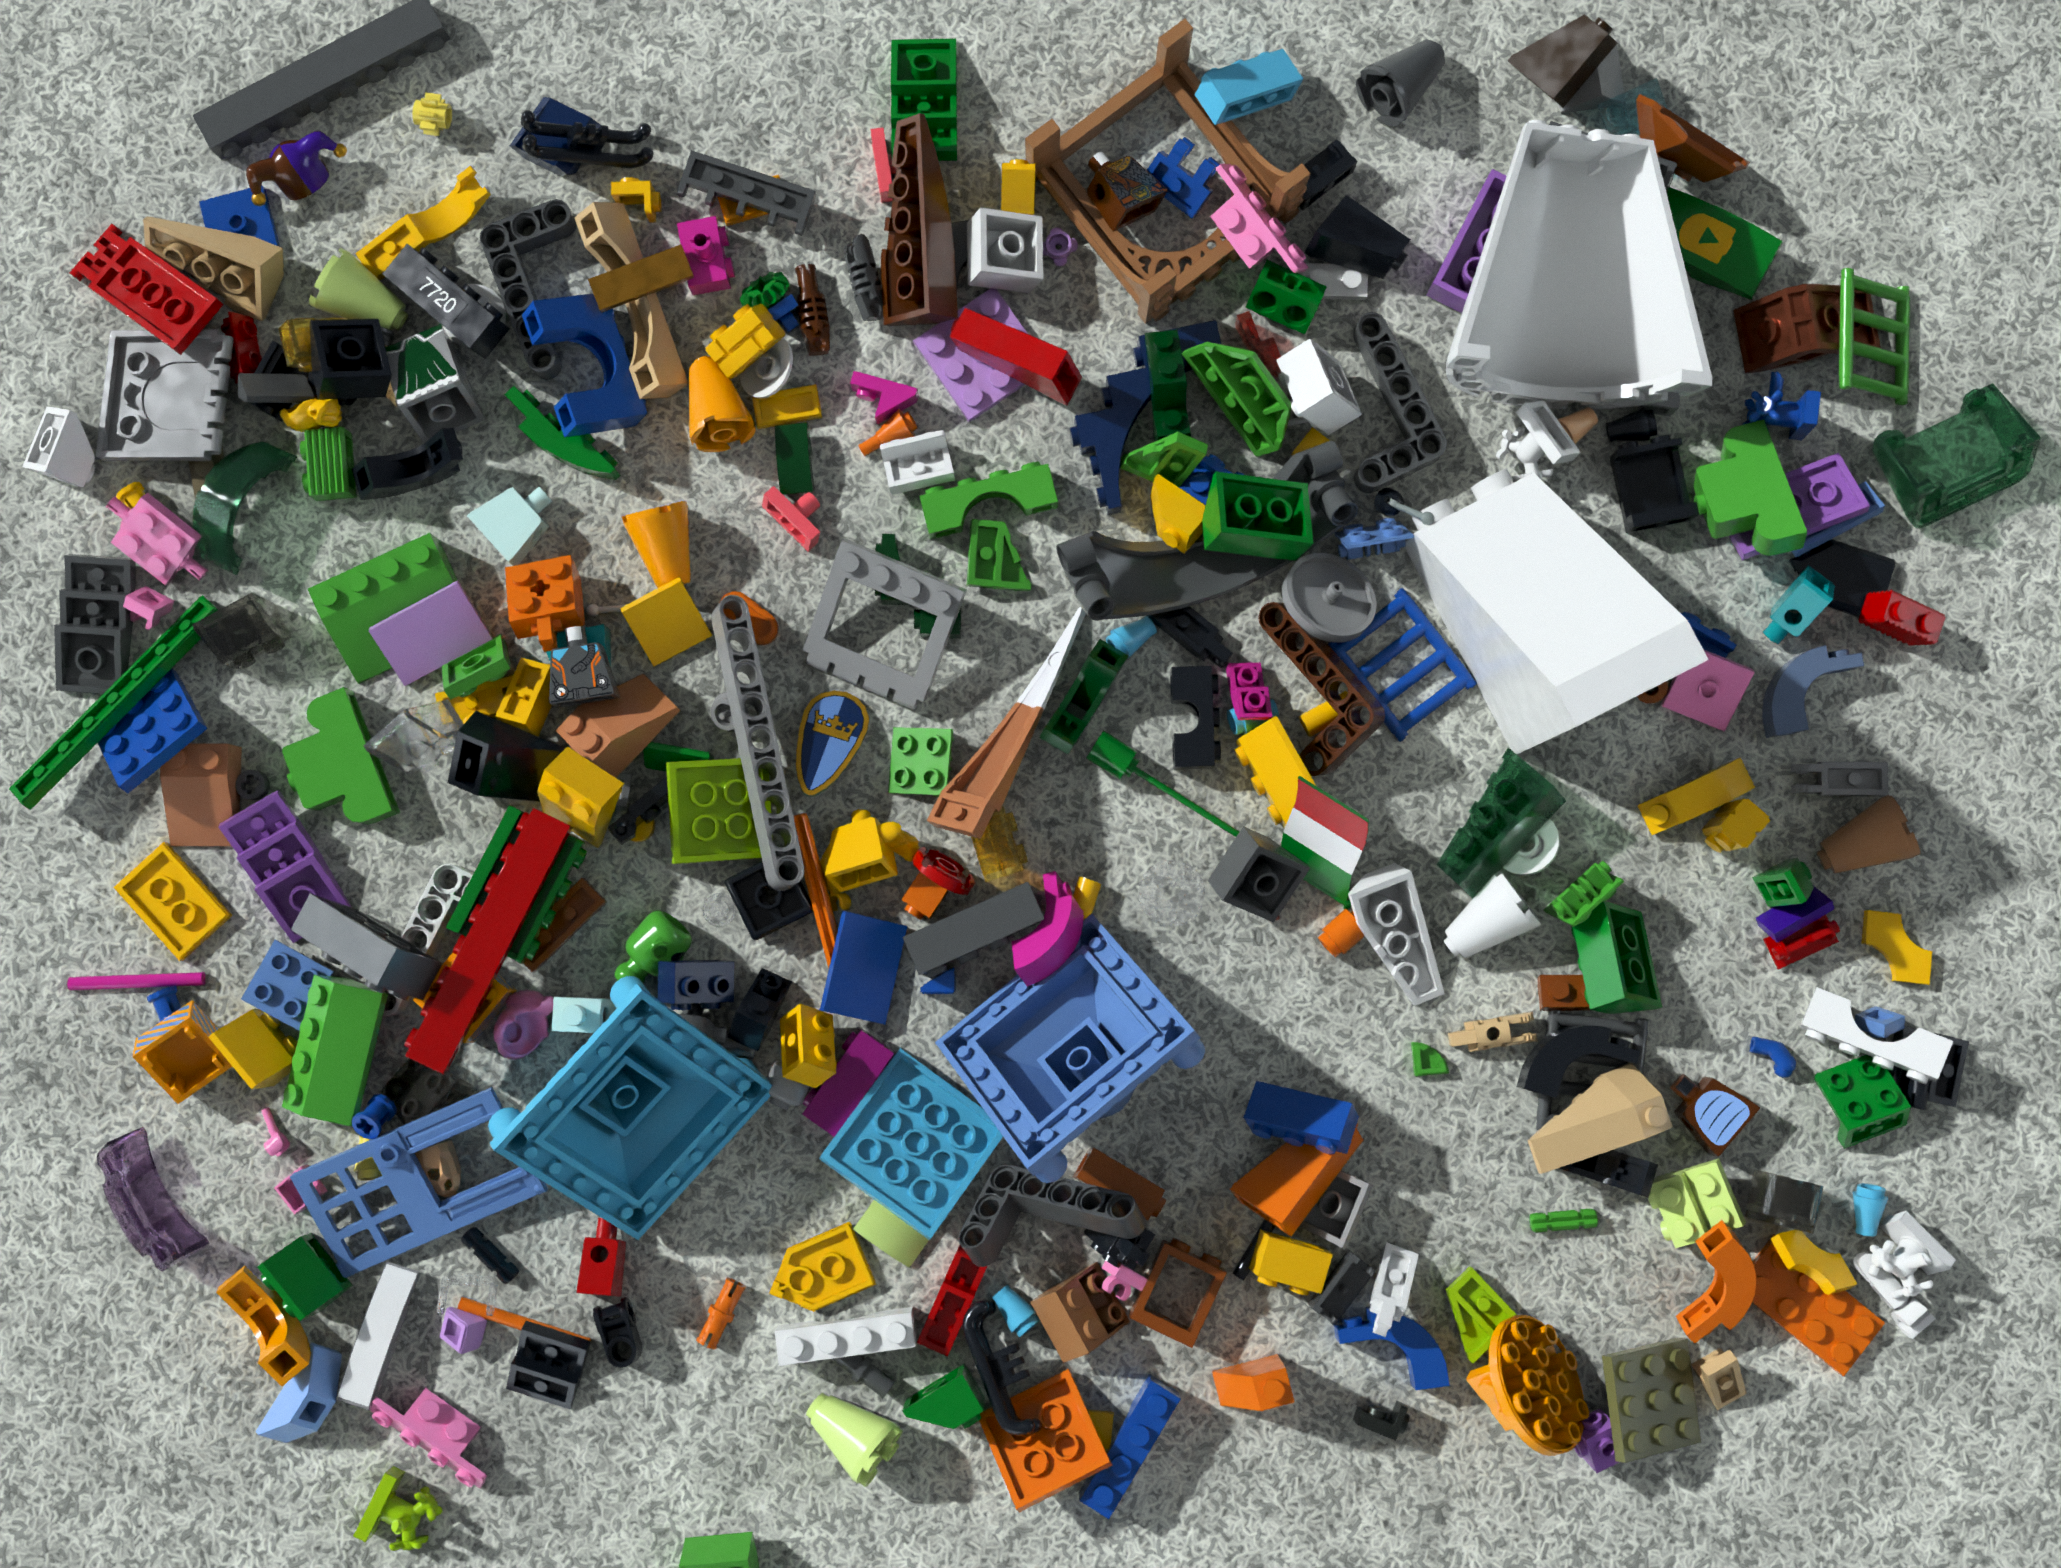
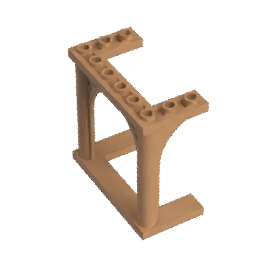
[1025,18,1310,324]

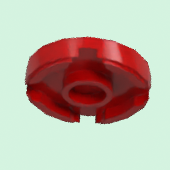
[912,847,976,895]

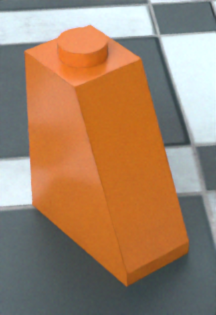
[1212,1354,1295,1411]

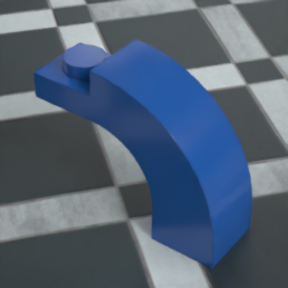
[1334,1307,1450,1390]

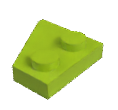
[1445,1266,1517,1364]

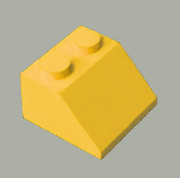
[209,1009,297,1089]

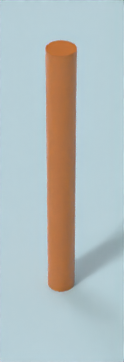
[457,1297,591,1341]

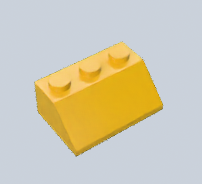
[1234,716,1316,829]

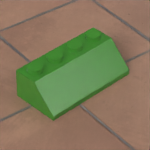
[282,975,388,1126]

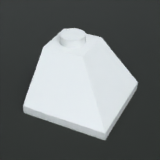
[23,407,95,487]

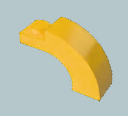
[1637,757,1755,835]

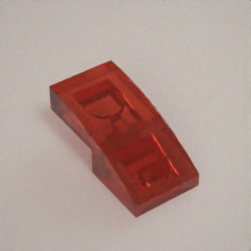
[1235,311,1281,378]

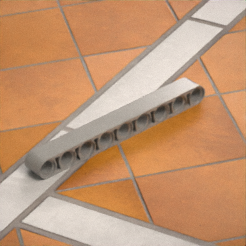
[711,595,804,891]

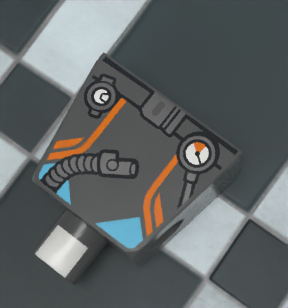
[549,626,620,708]

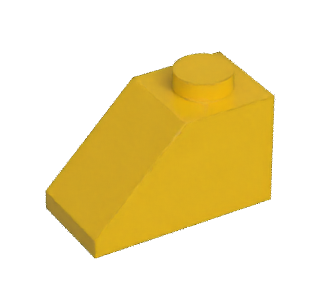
[1150,474,1206,554]

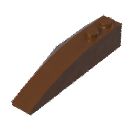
[881,113,958,326]

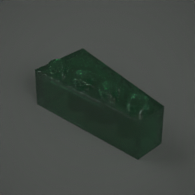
[1437,748,1566,899]

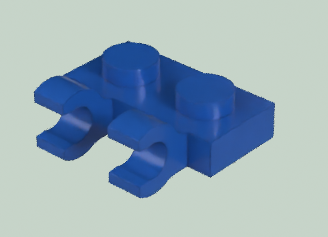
[1147,137,1220,219]

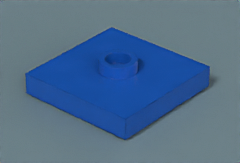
[199,185,280,247]

